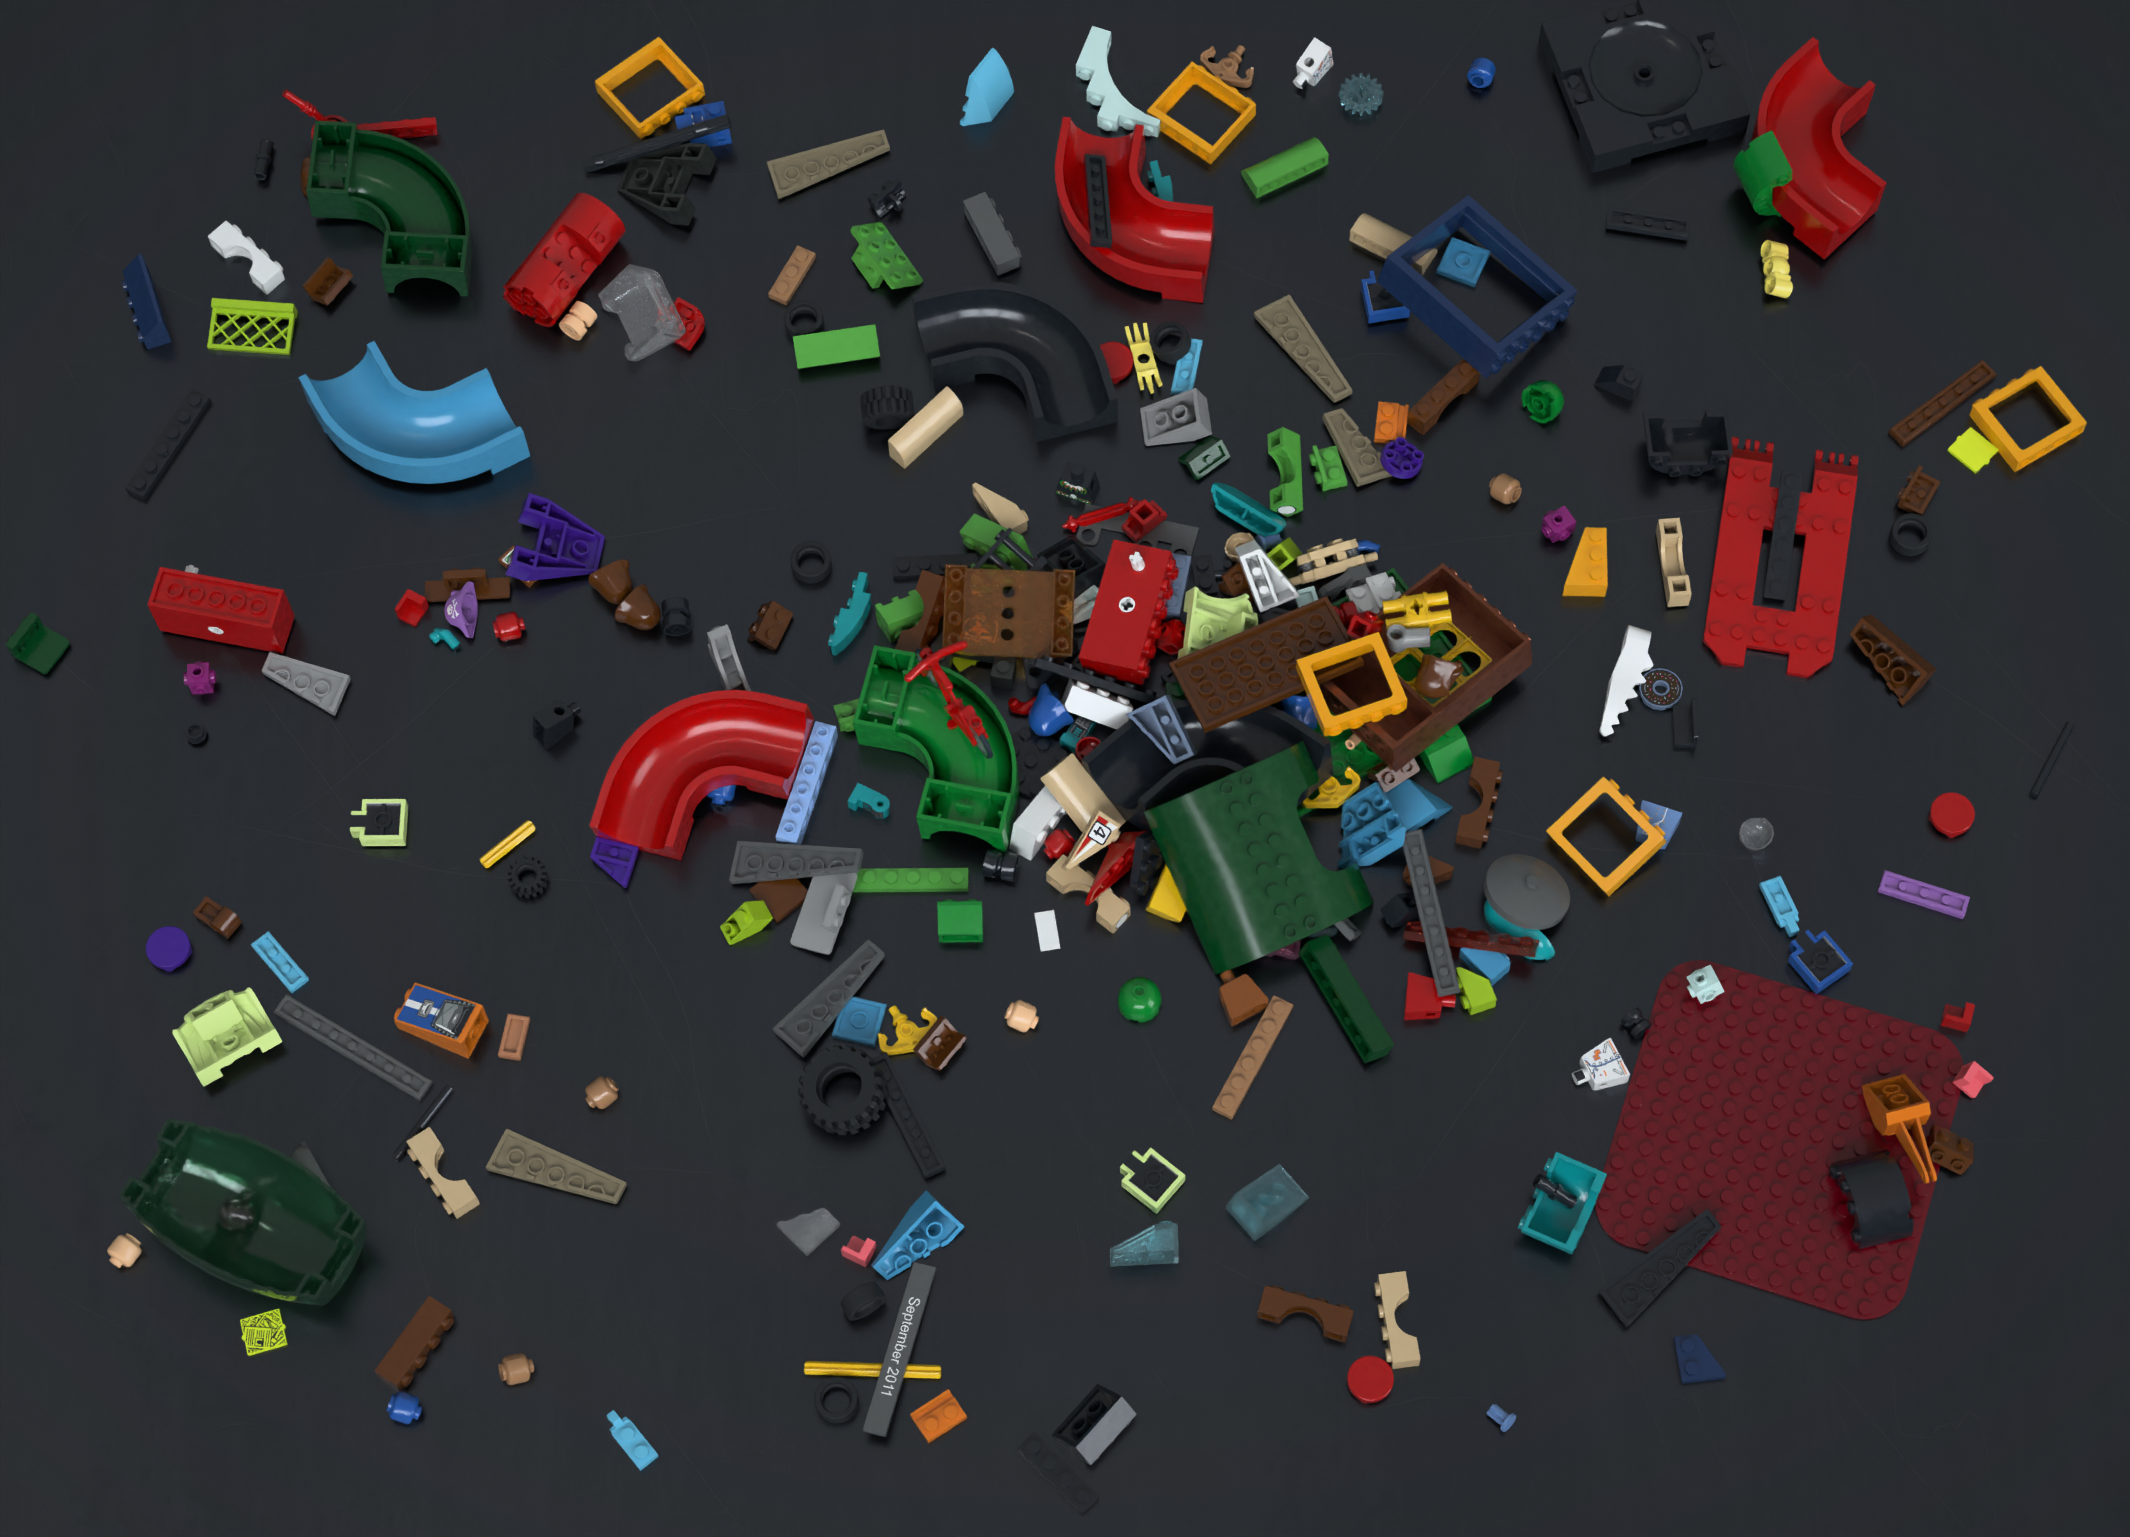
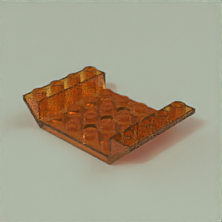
[942,564,1075,658]

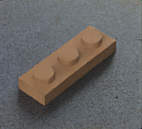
[768,245,816,305]

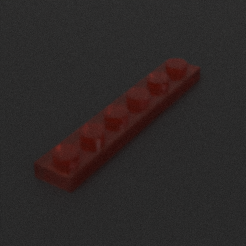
[1403,921,1539,958]

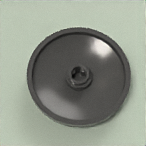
[1483,854,1570,930]

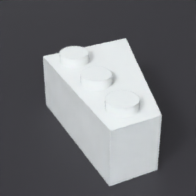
[1235,540,1300,612]
[1061,678,1133,729]

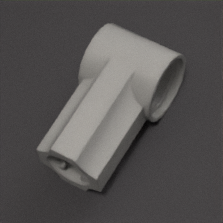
[1387,624,1430,652]

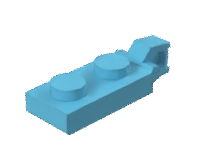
[1759,876,1799,937]
[606,1410,659,1471]

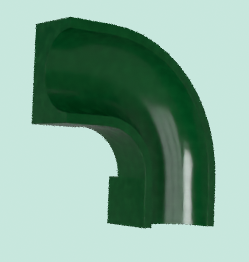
[306,121,473,297]

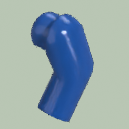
[1350,540,1381,555]

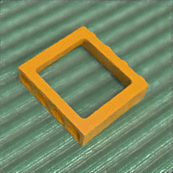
[595,37,705,139]
[1147,62,1256,164]
[1969,366,2087,472]
[1296,632,1407,737]
[1546,776,1666,896]

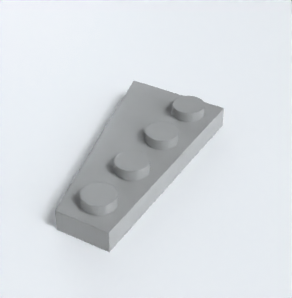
[262,652,351,716]

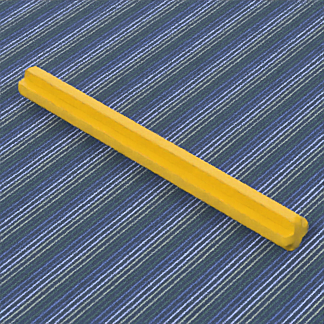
[804,1361,941,1379]

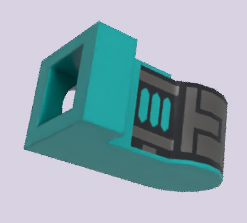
[1060,715,1097,754]
[848,783,890,819]

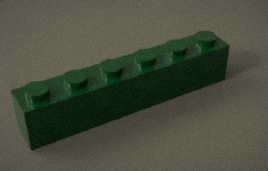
[1299,935,1394,1063]

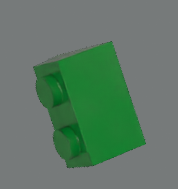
[1418,724,1474,784]

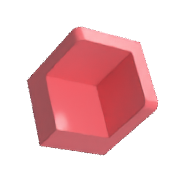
[1952,1061,1994,1098]
[841,1236,877,1268]

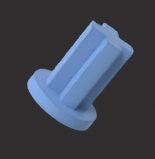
[1255,533,1282,553]
[1487,1404,1517,1432]

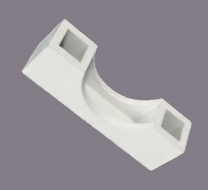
[208,221,285,295]

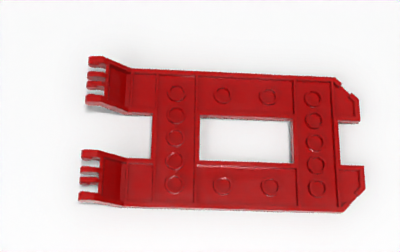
[1703,436,1858,678]

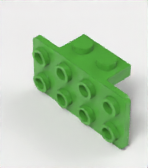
[850,222,923,289]

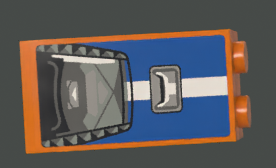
[394,983,489,1059]

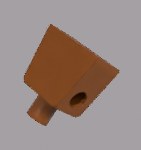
[1219,969,1269,1027]

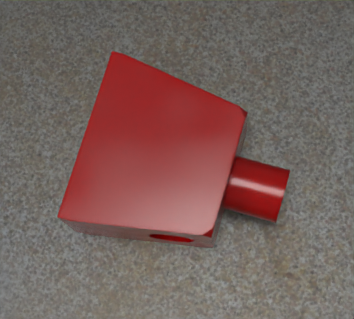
[1404,973,1456,1020]

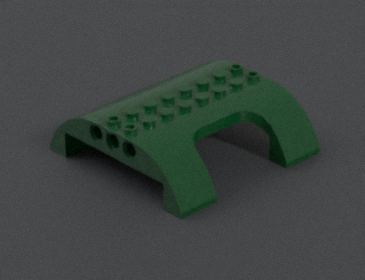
[1143,741,1374,974]

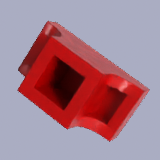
[1121,499,1167,543]

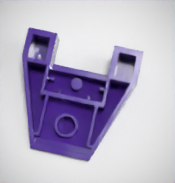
[505,493,605,581]

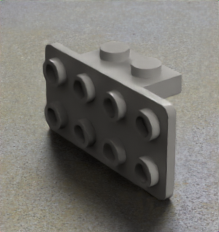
[790,873,858,955]

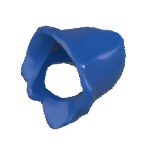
[1028,683,1074,736]
[1279,695,1325,730]

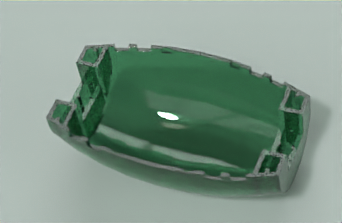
[118,1119,367,1306]

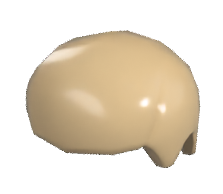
[1224,532,1255,562]

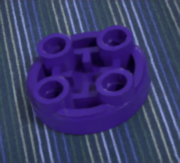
[1380,437,1424,479]
[146,926,192,972]

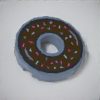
[1639,668,1683,711]

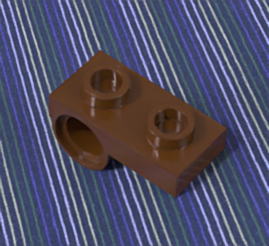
[192,896,242,939]

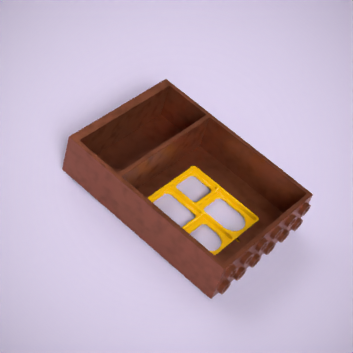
[1319,563,1532,772]

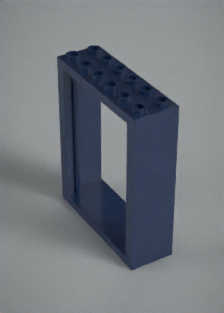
[1377,195,1577,378]

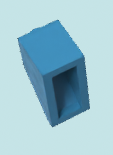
[1459,947,1511,986]

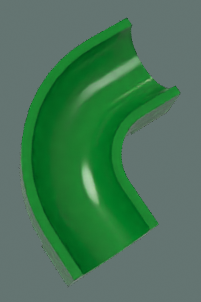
[853,645,1020,854]

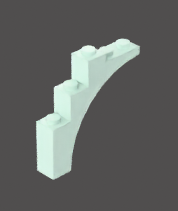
[1076,26,1160,137]

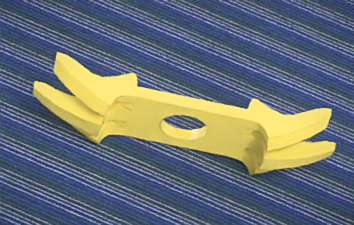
[1125,322,1163,394]

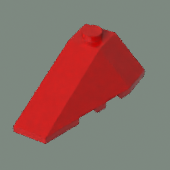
[1084,831,1146,906]

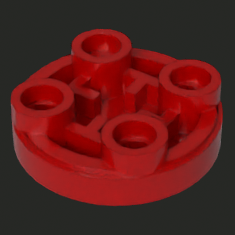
[1100,342,1133,384]
[1929,792,1975,838]
[1347,1356,1394,1403]

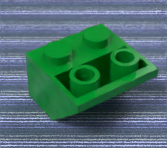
[937,899,983,942]

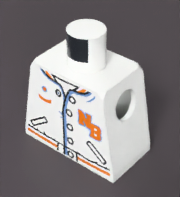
[1293,37,1333,89]
[1572,1038,1630,1091]

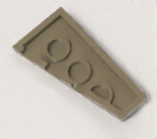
[1322,408,1392,487]

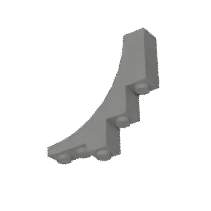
[707,624,751,691]

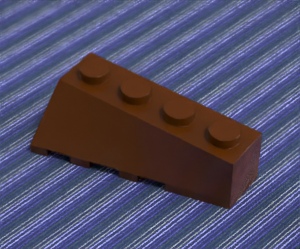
[1850,614,1936,706]

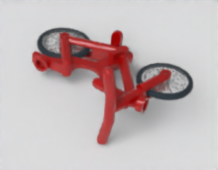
[904,640,993,759]

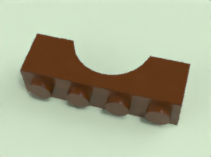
[1407,358,1480,435]
[895,569,953,653]
[1455,757,1503,849]
[1257,1285,1354,1343]

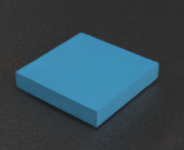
[1436,237,1490,287]
[832,996,887,1048]

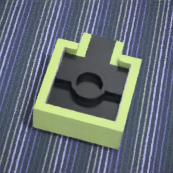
[350,799,408,846]
[1120,1147,1185,1214]

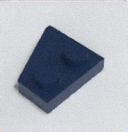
[1673,1334,1726,1384]

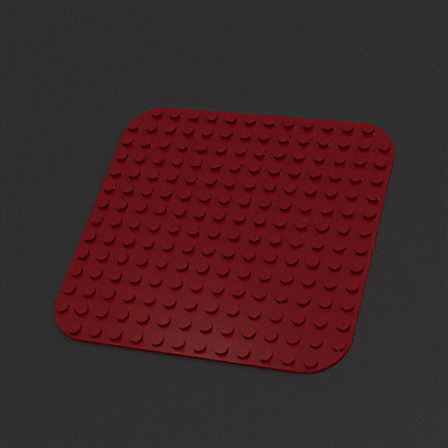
[1595,960,1964,1320]

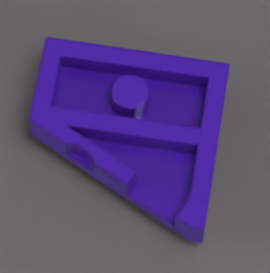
[590,836,639,888]

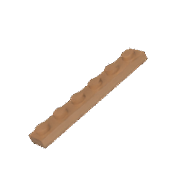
[1212,995,1294,1120]

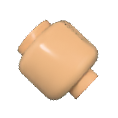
[1004,1000,1039,1033]
[107,1233,142,1268]

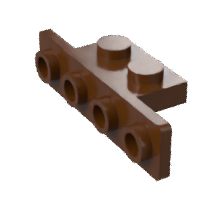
[425,567,510,602]

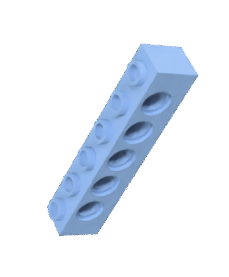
[775,721,838,845]

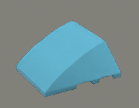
[960,48,1014,126]

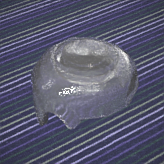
[1739,818,1774,851]

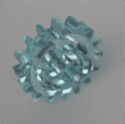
[1339,73,1383,116]

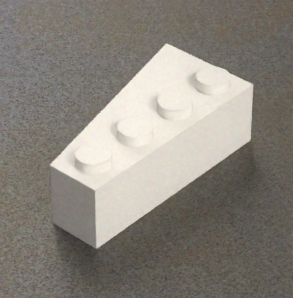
[1009,786,1067,861]

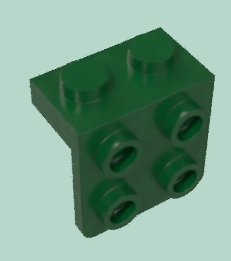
[6,612,70,674]

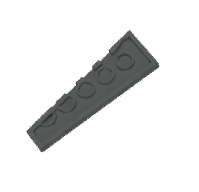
[729,841,864,884]
[773,939,885,1058]

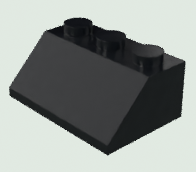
[1052,1384,1136,1465]

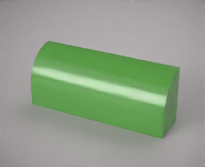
[1241,137,1329,198]
[793,324,880,369]

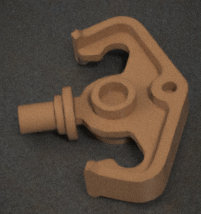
[1200,45,1254,88]

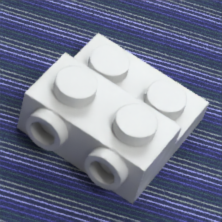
[1346,572,1401,614]

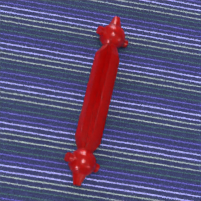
[1062,497,1141,532]

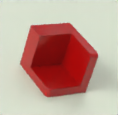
[395,589,429,627]
[1940,1002,1975,1032]

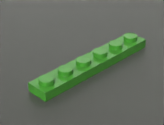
[853,868,969,892]

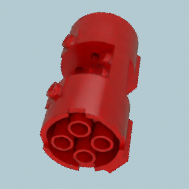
[503,193,625,327]

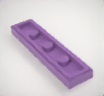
[1877,870,1970,919]

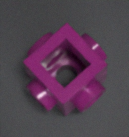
[1541,505,1576,543]
[184,661,216,694]

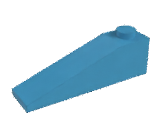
[871,1190,965,1280]

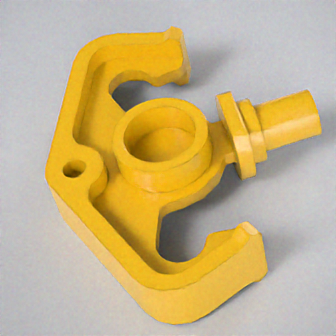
[1301,766,1361,809]
[878,1005,938,1056]

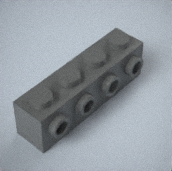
[963,192,1022,276]

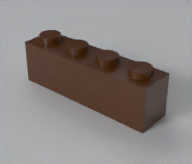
[375,1296,454,1391]

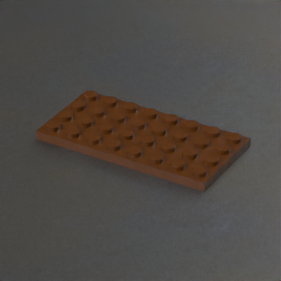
[1169,596,1364,733]

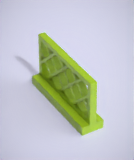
[207,298,298,355]

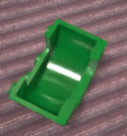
[1733,130,1792,216]

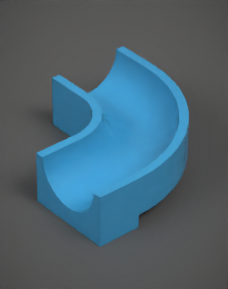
[298,341,530,484]

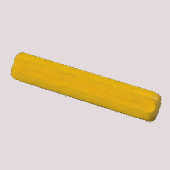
[480,820,535,868]

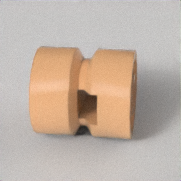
[559,301,597,341]

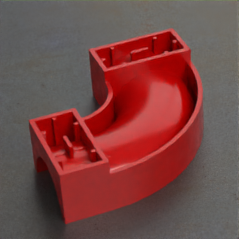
[1751,37,1887,259]
[1055,117,1215,303]
[589,690,814,861]

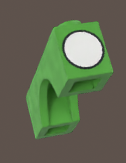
[1267,427,1303,517]

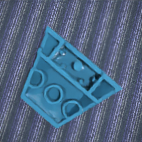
[1377,778,1453,832]
[1337,782,1406,868]

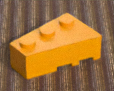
[1562,527,1608,597]

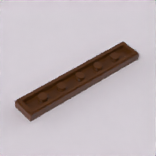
[1888,360,1997,447]

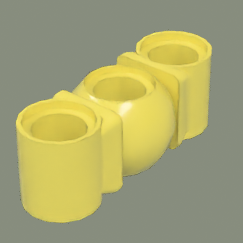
[1761,240,1793,298]

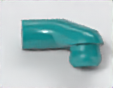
[429,628,460,649]

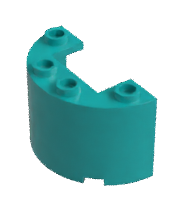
[1518,1152,1607,1255]

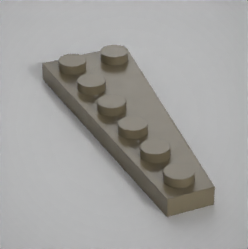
[767,129,890,199]
[1254,294,1352,403]
[486,1129,627,1204]

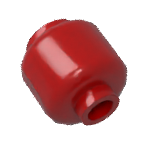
[493,611,525,642]
[1043,828,1076,860]

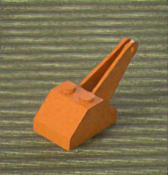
[1862,1074,1937,1184]

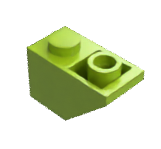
[1267,537,1303,570]
[720,901,773,945]
[1455,967,1497,1015]

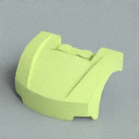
[1177,587,1258,659]
[172,987,282,1087]

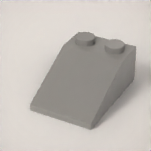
[1140,388,1212,446]

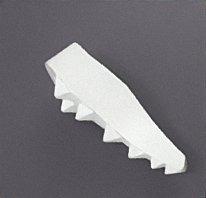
[1599,625,1653,736]

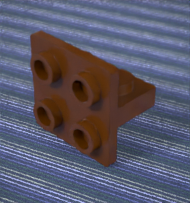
[1217,561,1254,603]

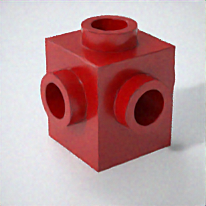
[1346,611,1384,640]
[1156,619,1186,655]

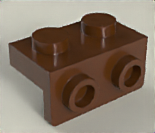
[303,257,353,305]
[1897,465,1941,516]
[747,600,794,651]
[913,1016,967,1071]
[1928,1124,1974,1175]

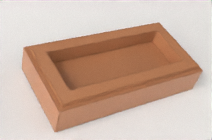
[498,1014,530,1061]

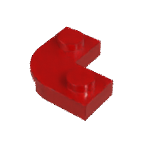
[667,297,705,351]

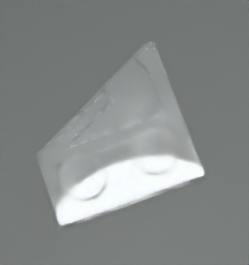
[777,1208,840,1256]

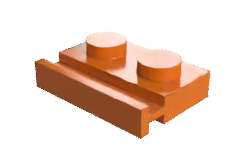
[1374,402,1409,444]
[910,1389,967,1444]

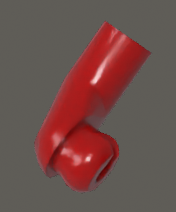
[1008,696,1036,715]

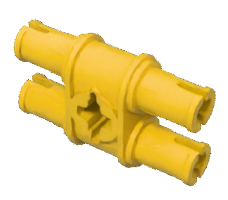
[1382,591,1452,629]

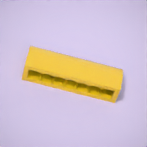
[1145,864,1186,922]

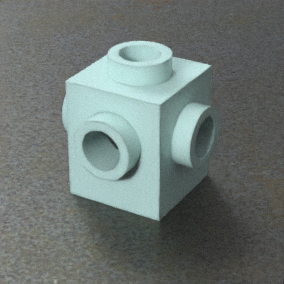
[1686,965,1725,1004]

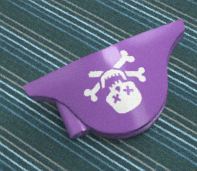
[444,581,478,638]

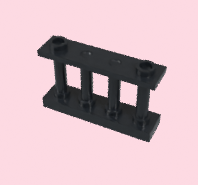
[952,527,1048,627]

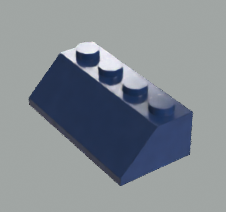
[121,254,171,349]

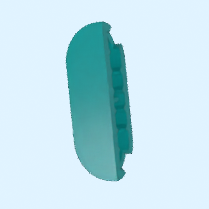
[1211,483,1286,537]
[1484,899,1555,960]

